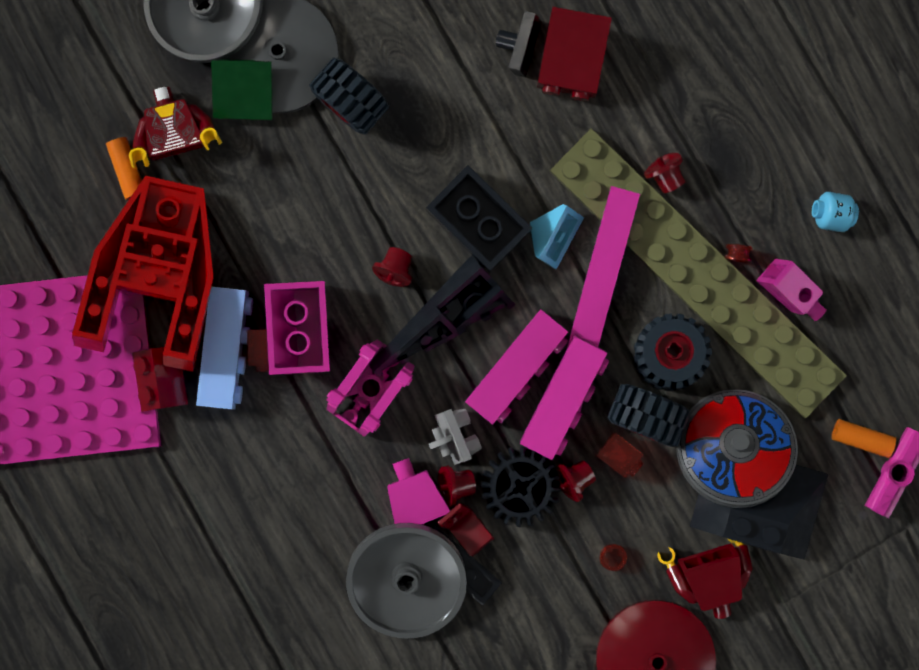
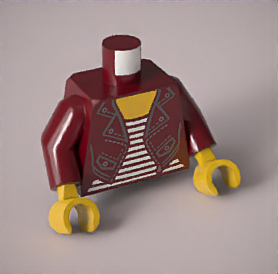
[128,87,222,168]

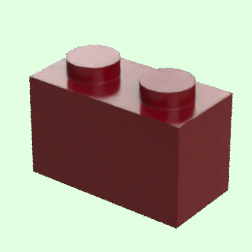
[132,347,188,412]

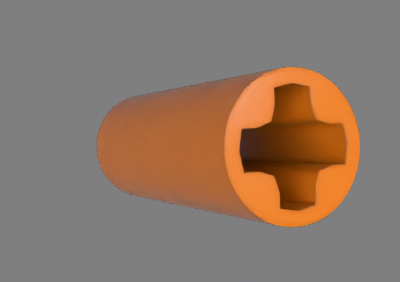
[106,137,142,200]
[831,419,896,458]

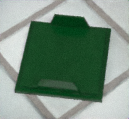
[211,59,272,120]

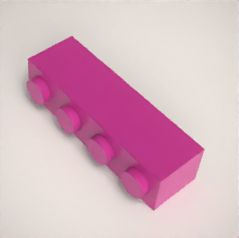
[465,309,568,425]
[520,335,609,460]

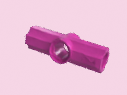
[864,427,919,518]

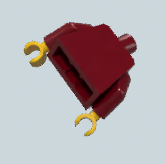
[658,539,753,619]

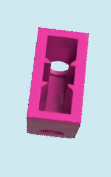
[756,259,827,321]
[387,458,450,524]

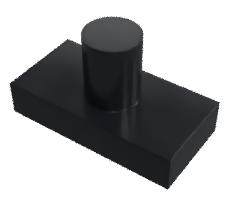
[496,11,542,77]

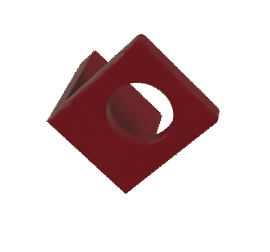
[438,503,494,557]

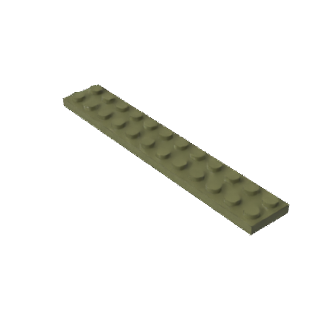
[549,128,847,418]

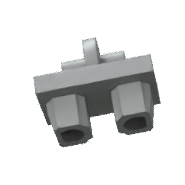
[428,409,482,465]

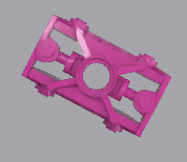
[327,339,415,437]

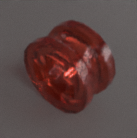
[725,244,753,262]
[599,544,627,571]

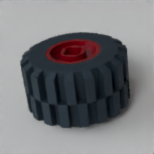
[309,57,389,135]
[633,313,712,391]
[607,384,691,447]

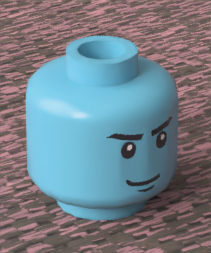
[812,192,859,232]

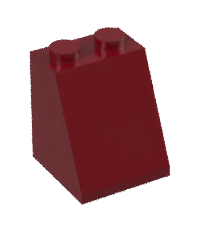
[537,6,612,101]

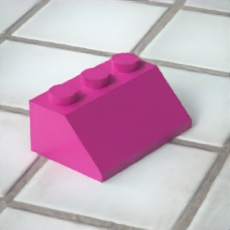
[264,281,330,375]

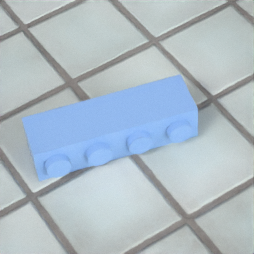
[196,287,253,409]

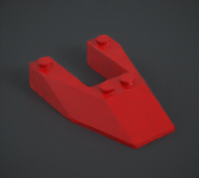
[72,176,213,372]

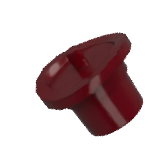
[644,152,685,193]
[372,247,412,287]
[555,460,596,502]
[438,465,476,507]

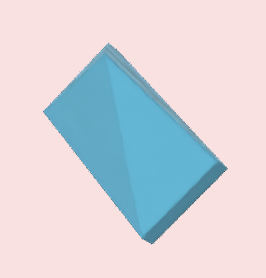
[530,204,584,269]

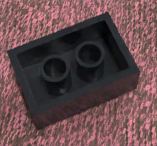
[426,165,532,273]

